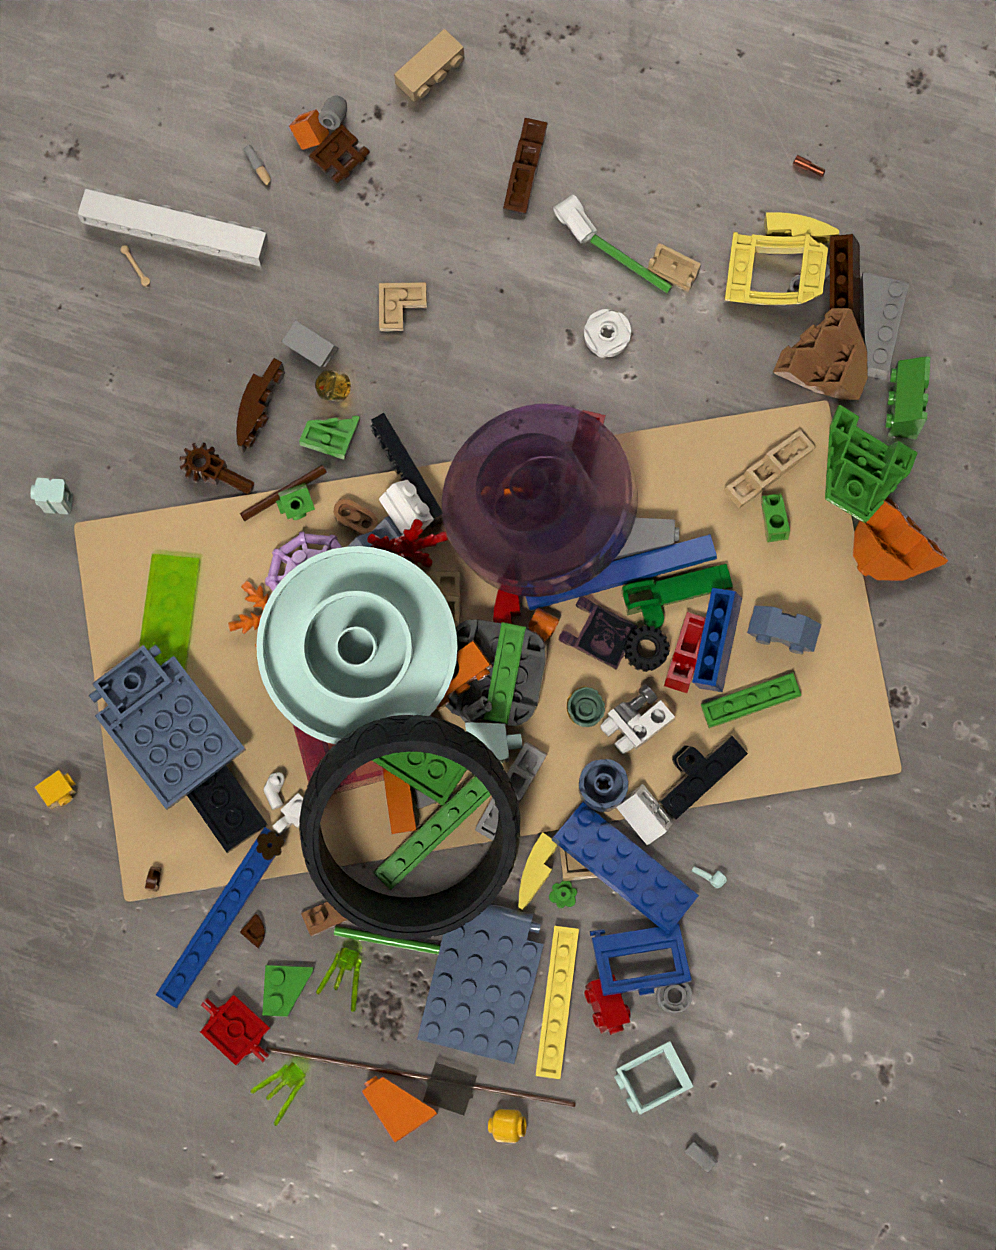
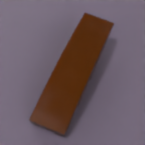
[503,118,548,214]

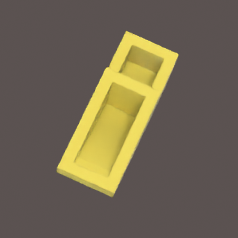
[764,212,839,244]
[518,832,558,911]

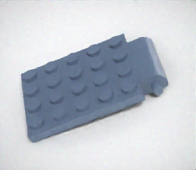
[89,645,246,810]
[417,904,544,1064]

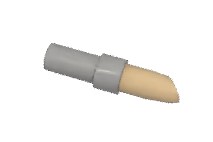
[243,145,271,185]

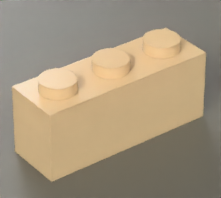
[394,29,464,102]

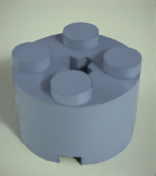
[578,759,629,812]

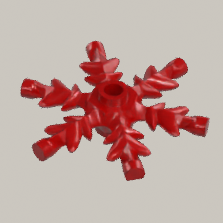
[367,519,448,567]

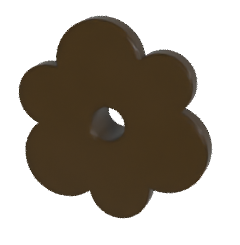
[256,831,284,860]

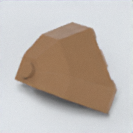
[773,308,868,400]

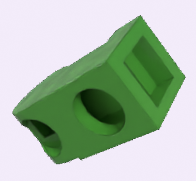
[761,493,790,543]

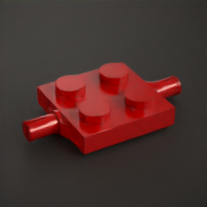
[200,994,271,1066]

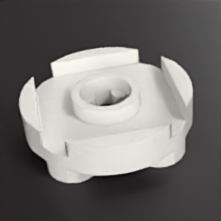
[584,309,631,358]

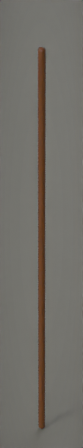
[266,1047,576,1107]

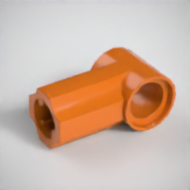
[528,608,560,642]

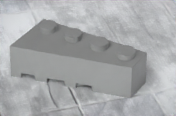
[860,272,909,380]

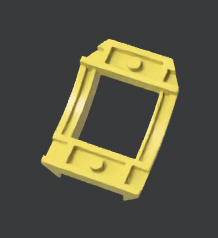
[725,232,828,305]

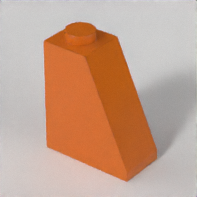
[362,1076,437,1143]

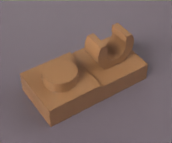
[301,902,348,937]

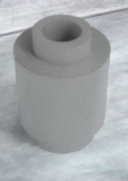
[318,95,347,129]

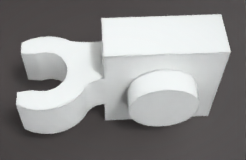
[272,793,303,836]

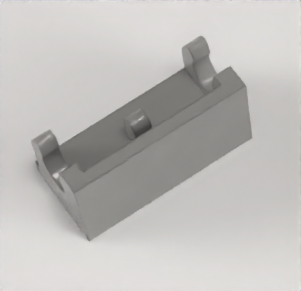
[282,320,339,368]

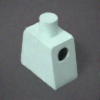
[465,722,523,764]

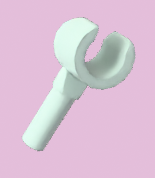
[692,866,727,888]

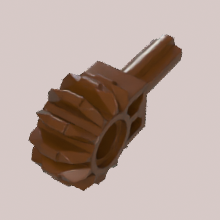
[180,442,255,494]

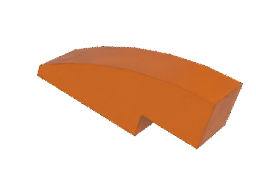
[383,768,417,834]

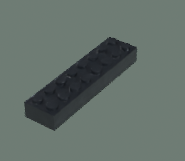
[370,413,445,528]

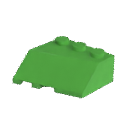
[885,356,931,439]

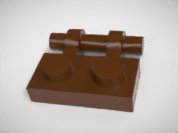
[309,124,370,184]

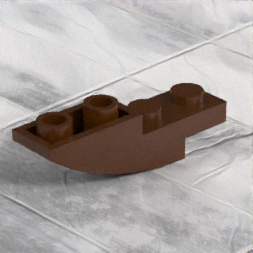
[236,358,285,453]

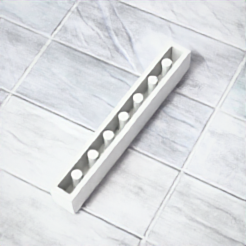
[77,188,268,266]

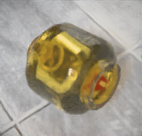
[315,370,351,402]

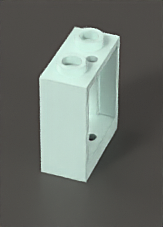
[614,1041,694,1115]

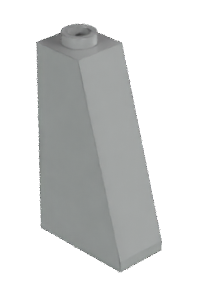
[585,515,679,568]

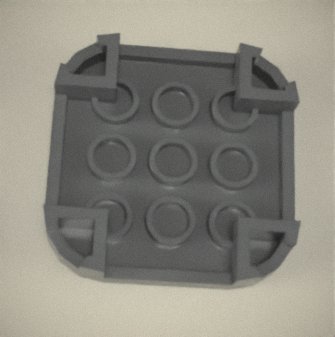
[446,619,547,726]

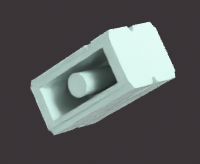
[31,478,73,514]

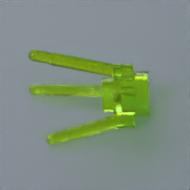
[316,948,362,1012]
[250,1062,306,1126]

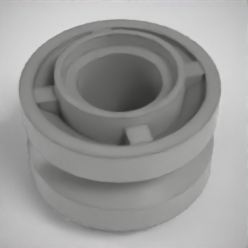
[656,983,692,1014]

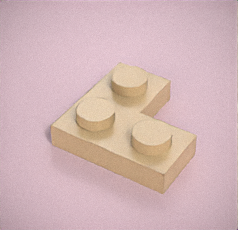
[379,282,427,331]

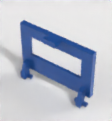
[590,924,691,996]

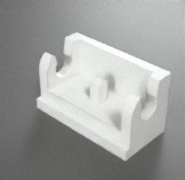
[616,784,674,845]

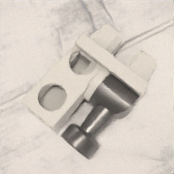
[600,684,675,754]

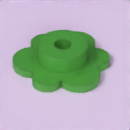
[549,881,577,908]

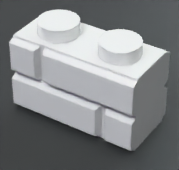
[379,480,434,536]

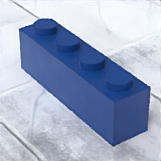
[692,588,742,692]

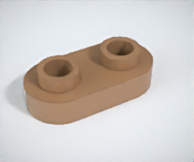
[333,499,379,535]

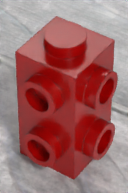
[584,974,631,1035]

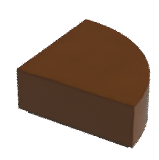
[145,866,161,892]
[240,914,265,949]

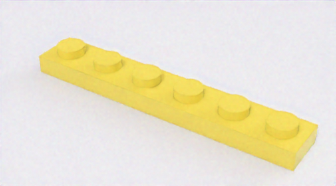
[535,926,579,1079]

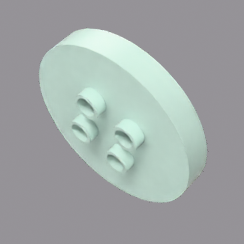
[256,546,458,744]

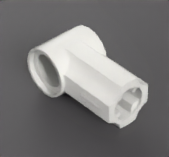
[553,194,597,244]

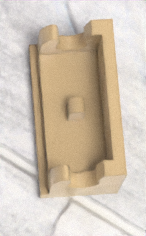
[648,243,701,292]

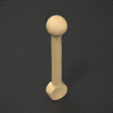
[121,245,150,287]

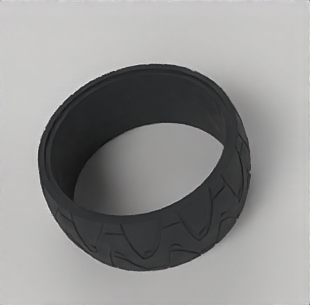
[299,715,520,939]

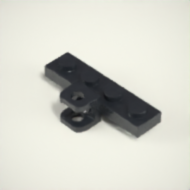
[658,735,748,820]

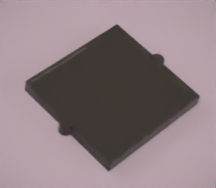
[423,1062,477,1116]

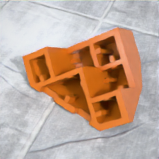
[853,497,949,581]

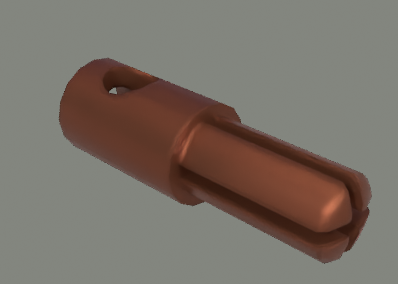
[793,155,825,177]

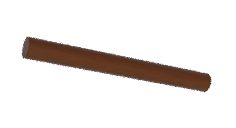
[240,465,327,522]

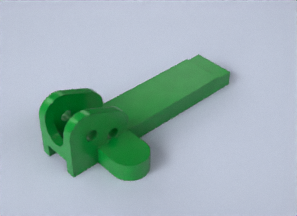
[621,564,733,630]

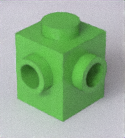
[276,483,315,520]

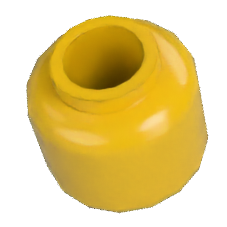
[488,1109,527,1143]

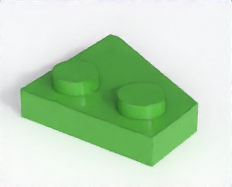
[299,416,360,460]
[262,965,314,1017]

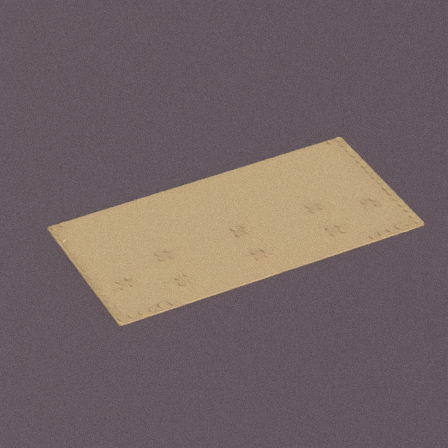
[74,400,902,902]

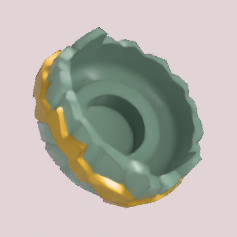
[566,686,605,727]

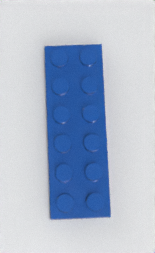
[552,802,699,934]

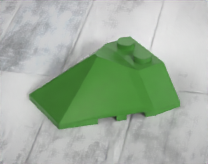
[825,405,918,523]

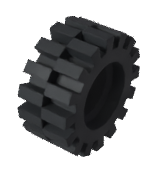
[624,626,670,672]

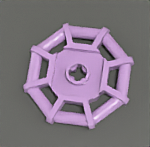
[265,531,342,591]

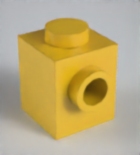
[35,770,76,810]

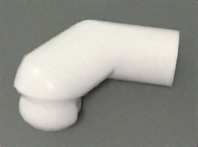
[264,772,285,810]

